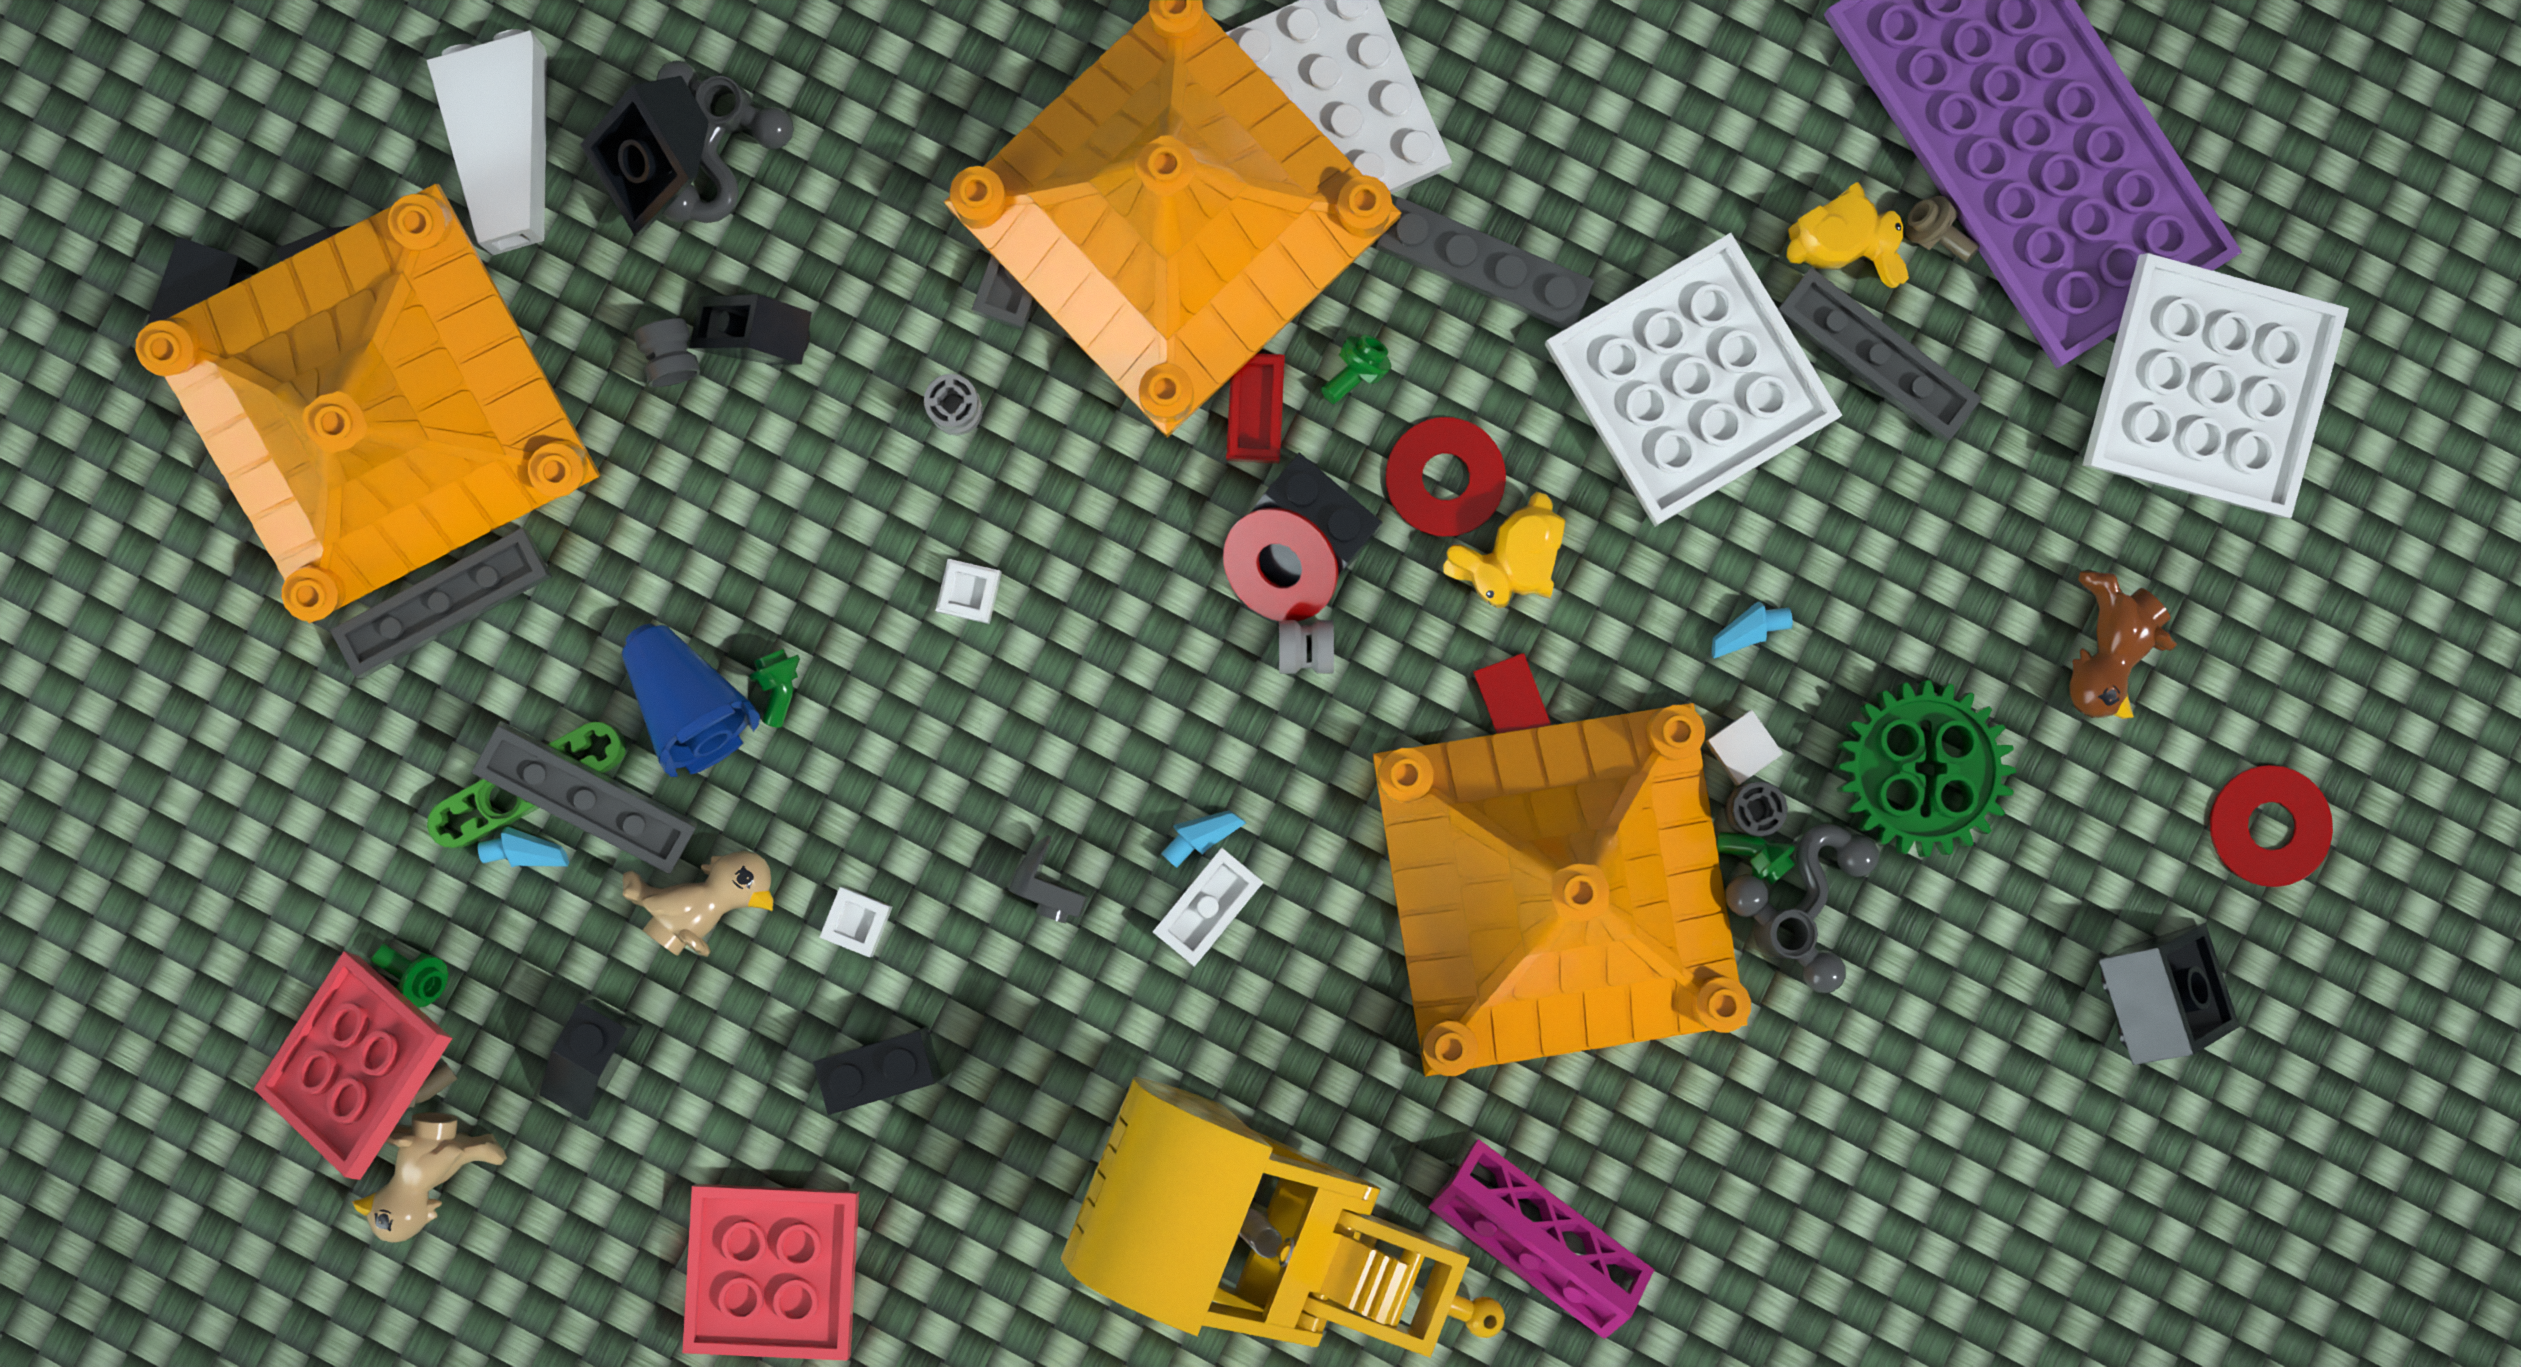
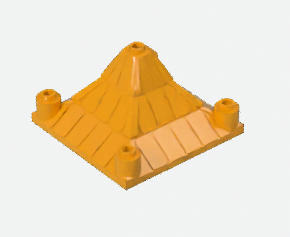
[944,0,1401,438]
[135,184,601,624]
[1372,703,1751,1077]

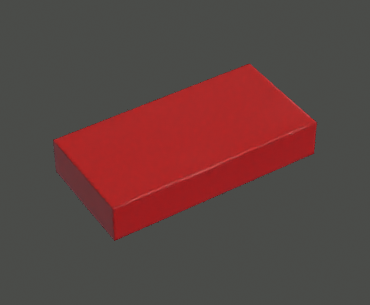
[1226,353,1285,464]
[1473,653,1551,734]

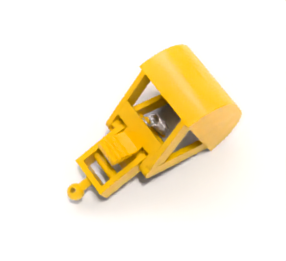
[1060,1077,1505,1358]

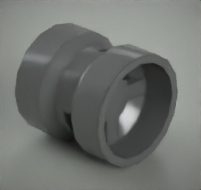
[633,318,700,387]
[1724,782,1788,837]

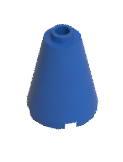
[621,624,760,777]

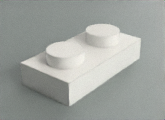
[1153,848,1264,967]

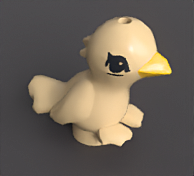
[623,851,774,957]
[352,1112,507,1243]

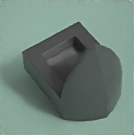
[1009,835,1089,924]

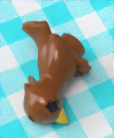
[2069,570,2177,719]

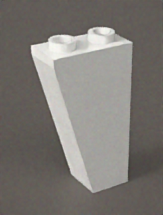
[427,29,547,255]

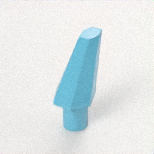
[1712,601,1793,659]
[1161,810,1246,868]
[478,827,570,867]

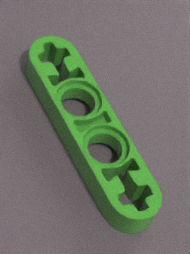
[427,722,626,848]

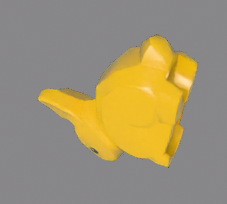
[1786,182,1909,288]
[1443,492,1566,608]

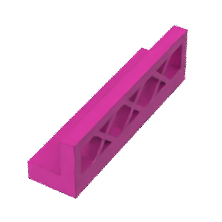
[1428,1139,1654,1339]

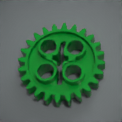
[1834,680,2016,857]

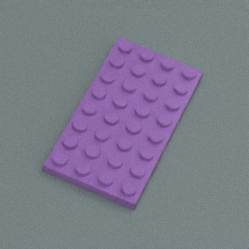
[1824,0,2242,369]

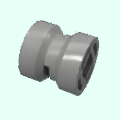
[924,374,983,436]
[1279,620,1334,674]

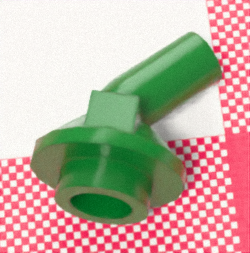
[1321,334,1391,404]
[748,649,800,728]
[1717,832,1796,885]
[370,943,449,1008]

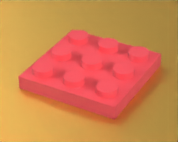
[253,951,453,1180]
[682,1184,859,1361]

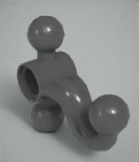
[657,61,794,223]
[1726,824,1879,994]

